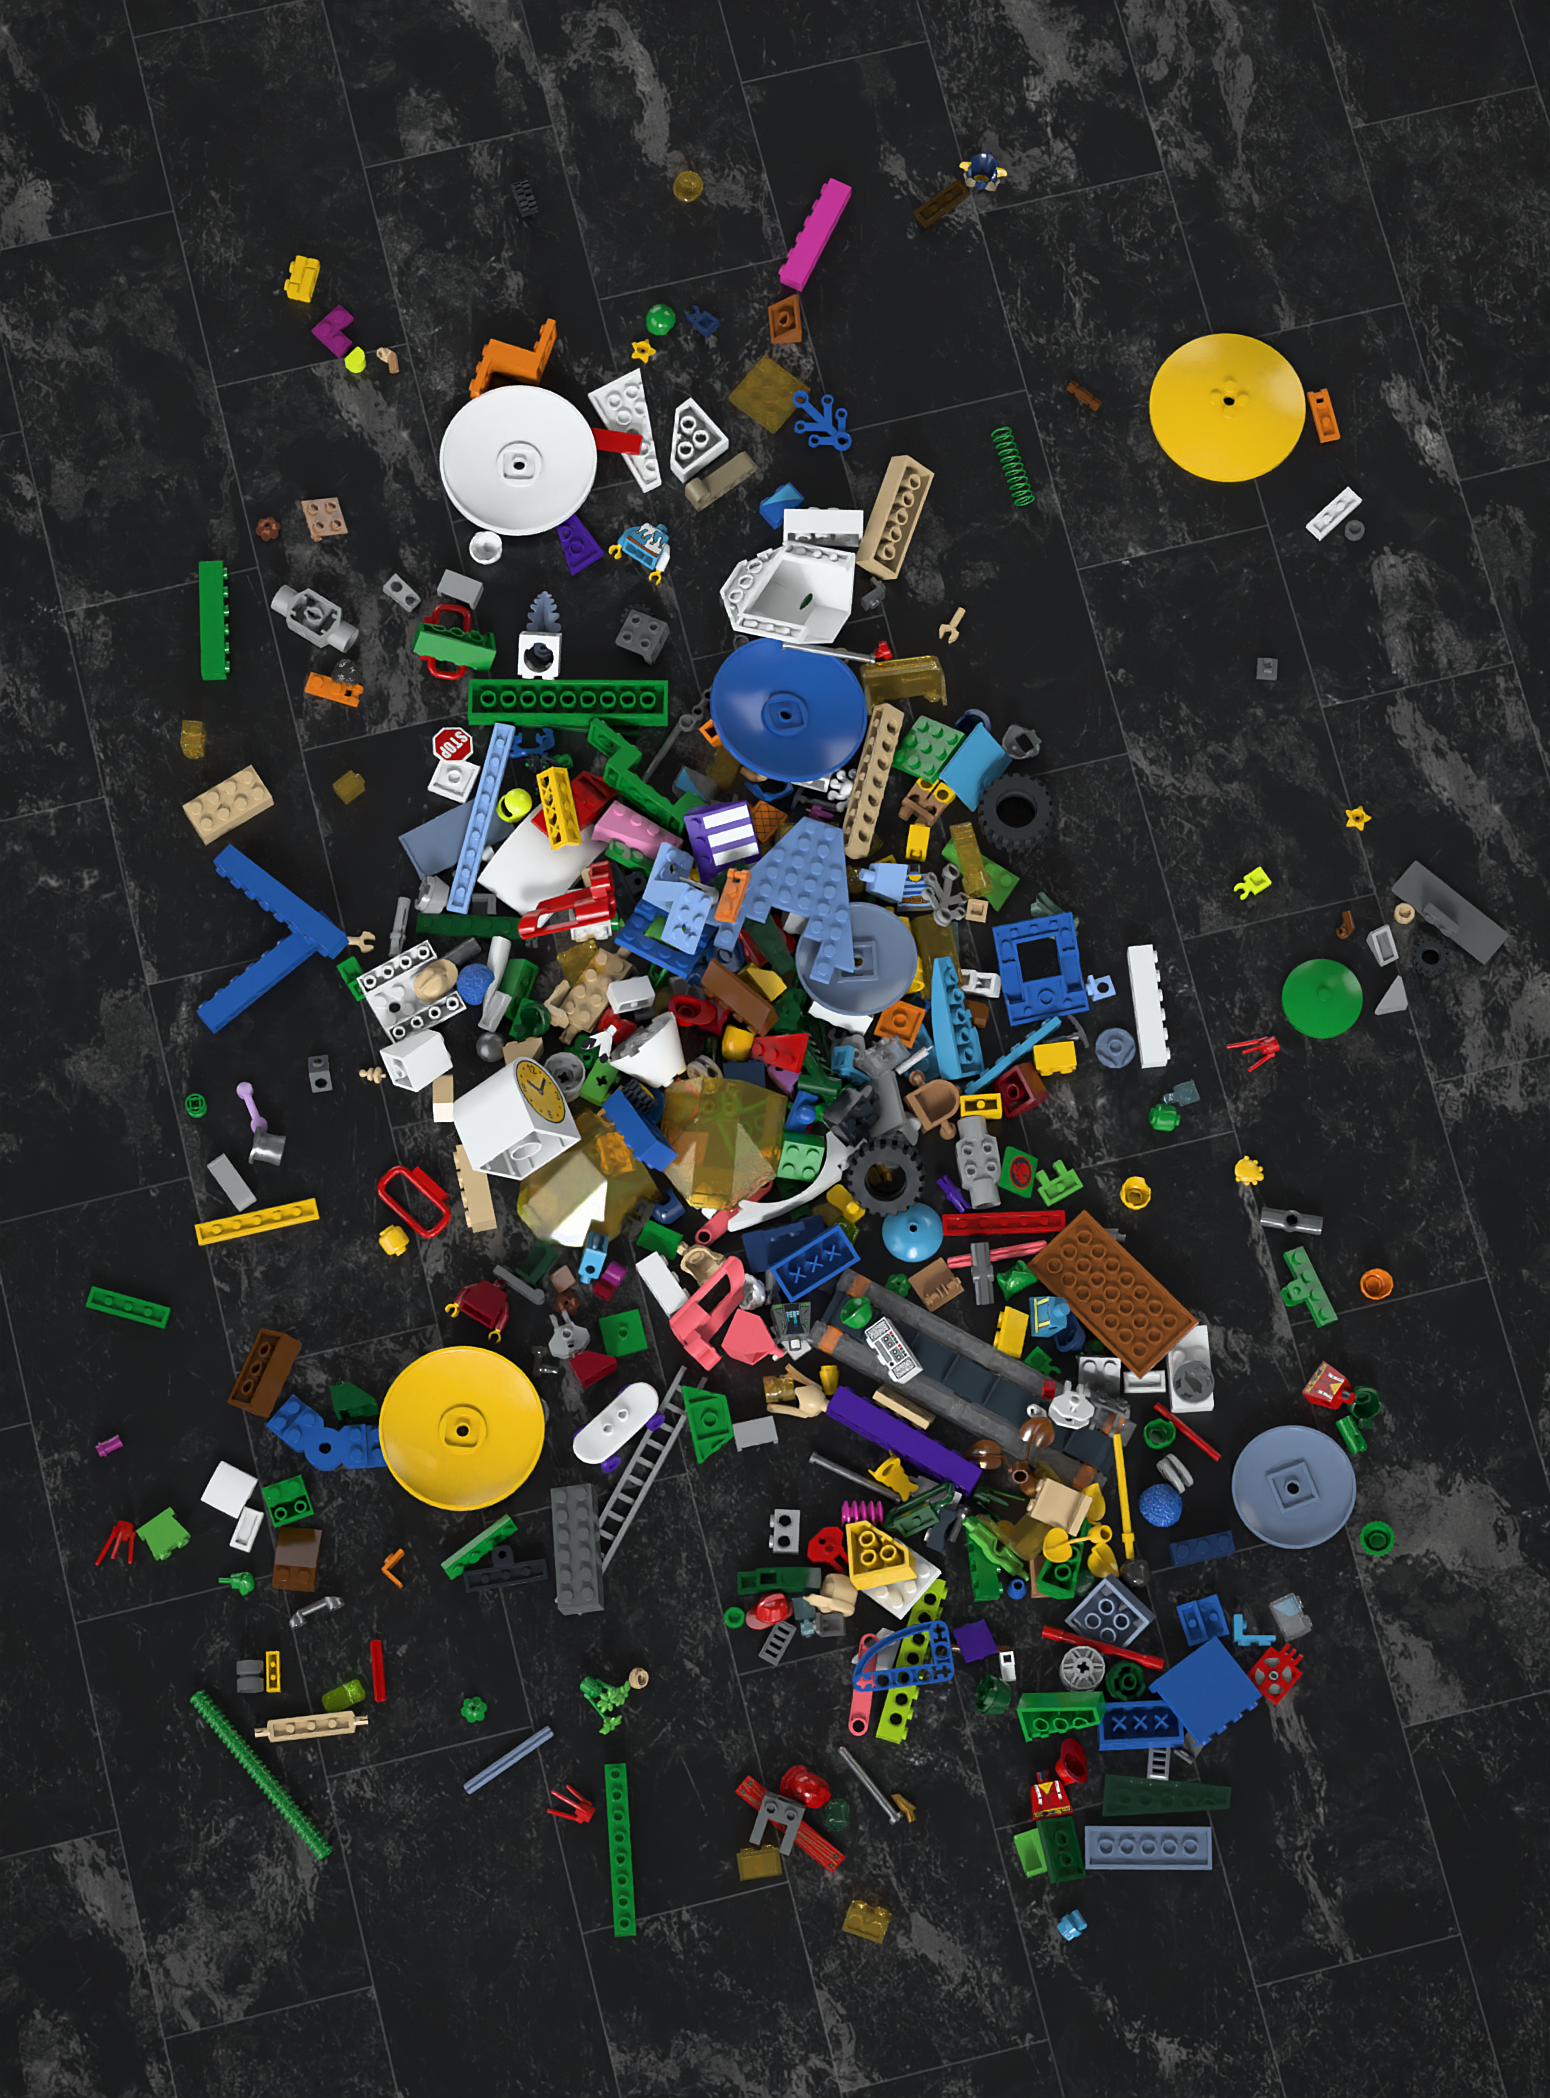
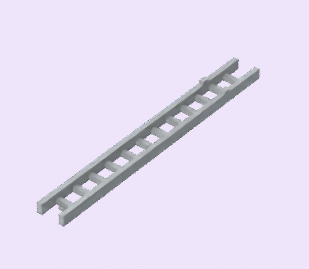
[555,1366,708,1615]

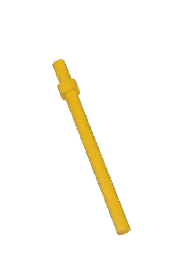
[1113,1434,1135,1558]

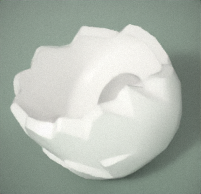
[469,531,502,565]
[739,1274,766,1310]

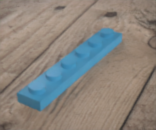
[963,1016,1061,1096]

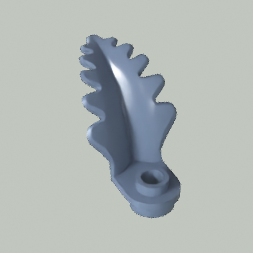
[526,591,561,661]

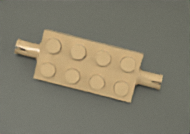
[558,946,634,1046]

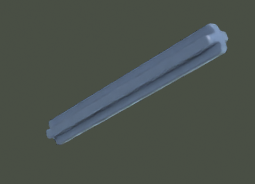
[463,1726,554,1794]

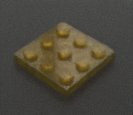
[728,355,810,434]

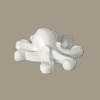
[827,769,857,812]

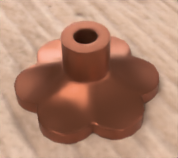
[256,517,281,541]
[554,1292,580,1317]

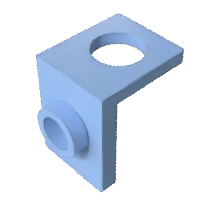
[1085,975,1116,1001]

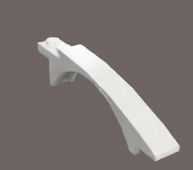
[728,1131,867,1232]

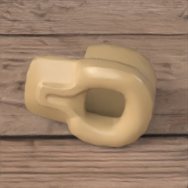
[803,1573,858,1617]

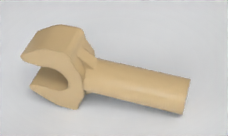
[939,607,965,643]
[347,931,375,953]

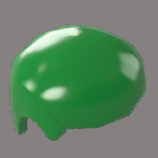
[646,304,676,335]
[1143,1418,1176,1450]

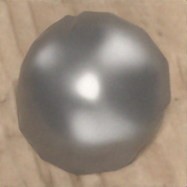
[476,1032,507,1062]

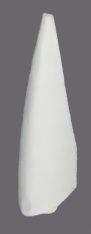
[483,936,511,1014]

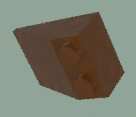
[272,1527,322,1592]

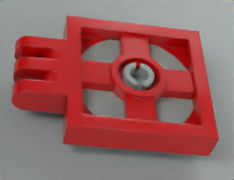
[1247,1643,1303,1706]

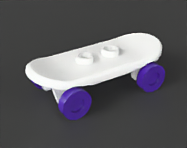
[573,1382,665,1473]

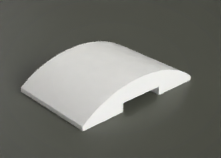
[477,795,608,928]

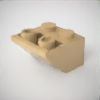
[502,1036,544,1065]

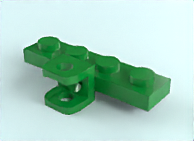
[1280,1246,1338,1328]

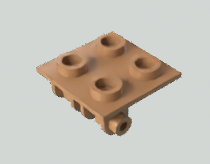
[301,497,348,542]
[908,1257,964,1313]

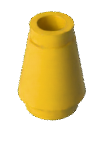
[819,1365,840,1395]

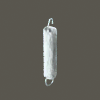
[894,1046,933,1075]

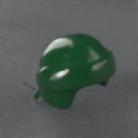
[513,1002,552,1039]
[1347,1385,1382,1429]

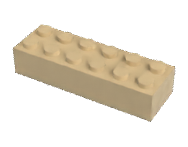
[855,455,934,580]

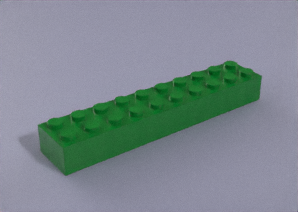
[468,679,668,726]

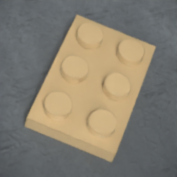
[872,1385,936,1429]

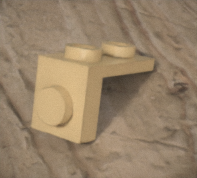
[543,980,571,1029]

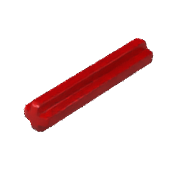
[370,1640,386,1702]

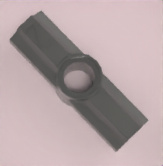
[1259,1207,1323,1235]
[970,1242,994,1305]

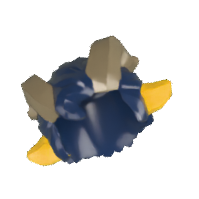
[959,151,1007,191]

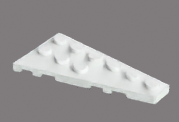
[588,368,661,493]

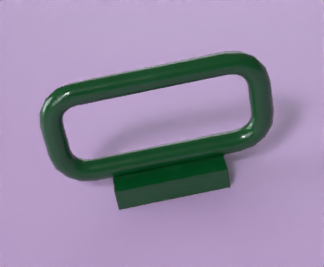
[883,1481,956,1538]

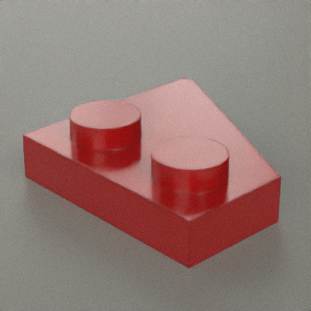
[576,771,619,807]

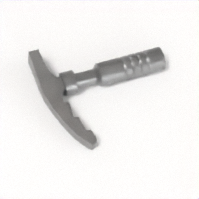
[790,786,836,812]
[1042,1014,1089,1048]

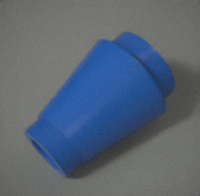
[1006,1579,1027,1599]

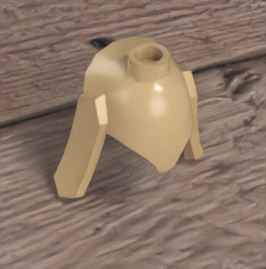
[767,1363,830,1418]

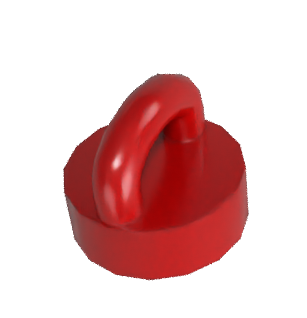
[873,640,892,660]

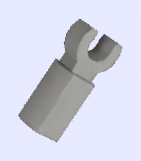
[764,1270,781,1305]

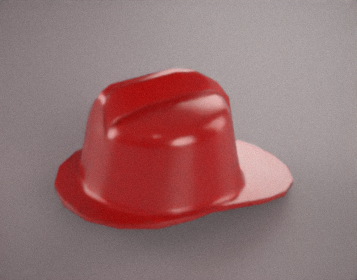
[668,994,716,1027]
[745,1592,794,1630]
[1055,1738,1087,1785]

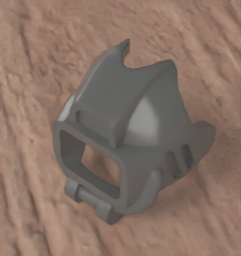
[1002,724,1042,759]

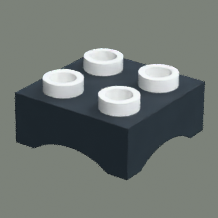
[924,1507,958,1552]

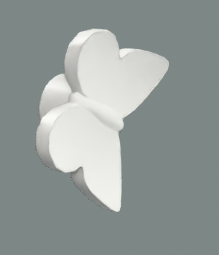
[897,1112,921,1145]

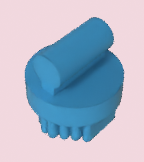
[1057,1910,1087,1941]

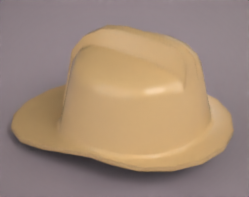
[414,959,458,1002]

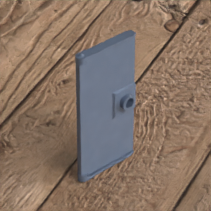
[399,798,515,881]

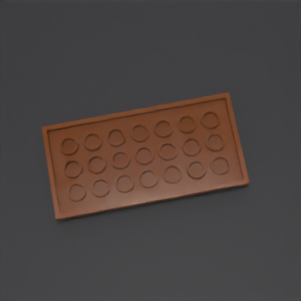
[1027,1210,1199,1380]

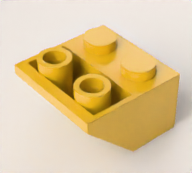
[993,1306,1029,1359]

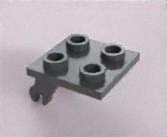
[1089,1390,1130,1438]

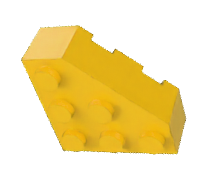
[846,1520,917,1590]

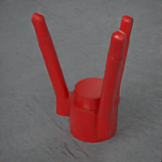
[1226,1036,1280,1072]
[95,1520,136,1565]
[547,1784,596,1824]

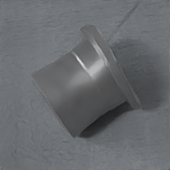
[249,1126,286,1166]

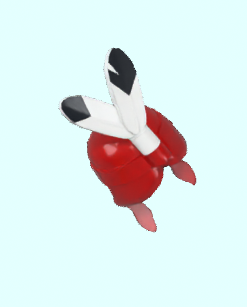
[581,1005,638,1064]

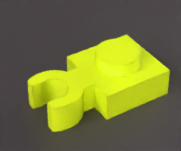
[1234,867,1272,900]

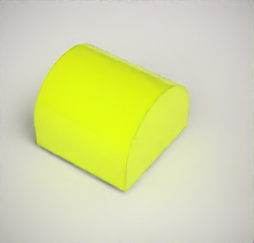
[345,347,366,373]

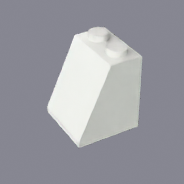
[380,1029,453,1092]

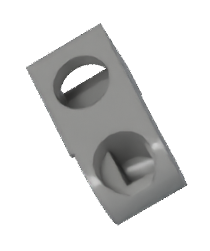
[383,573,421,612]

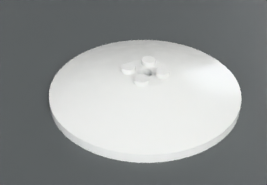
[440,385,597,536]

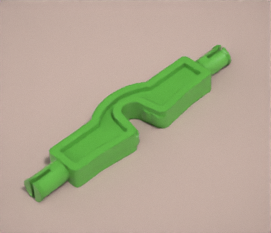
[962,1517,1030,1582]

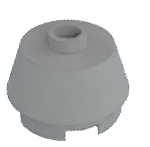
[414,875,449,914]

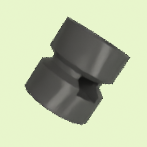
[236,1660,264,1693]

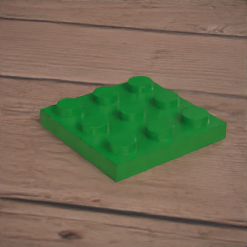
[891,715,967,784]

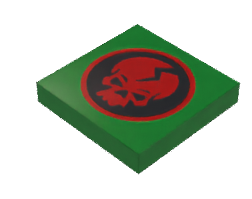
[998,1147,1038,1198]

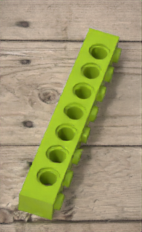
[876,1578,948,1744]

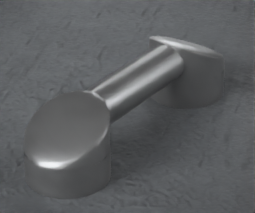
[289,1596,345,1629]

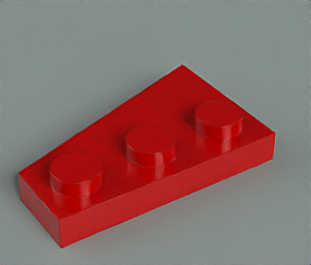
[749,1033,810,1073]

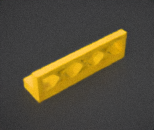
[536,767,582,851]

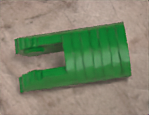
[1335,1415,1367,1454]

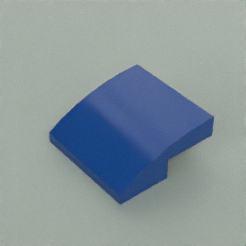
[1176,1594,1231,1647]

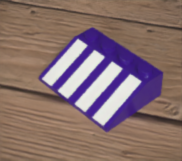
[683,800,762,889]

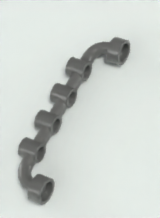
[679,635,749,732]

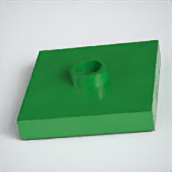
[598,1309,648,1357]

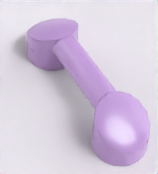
[236,1082,268,1134]

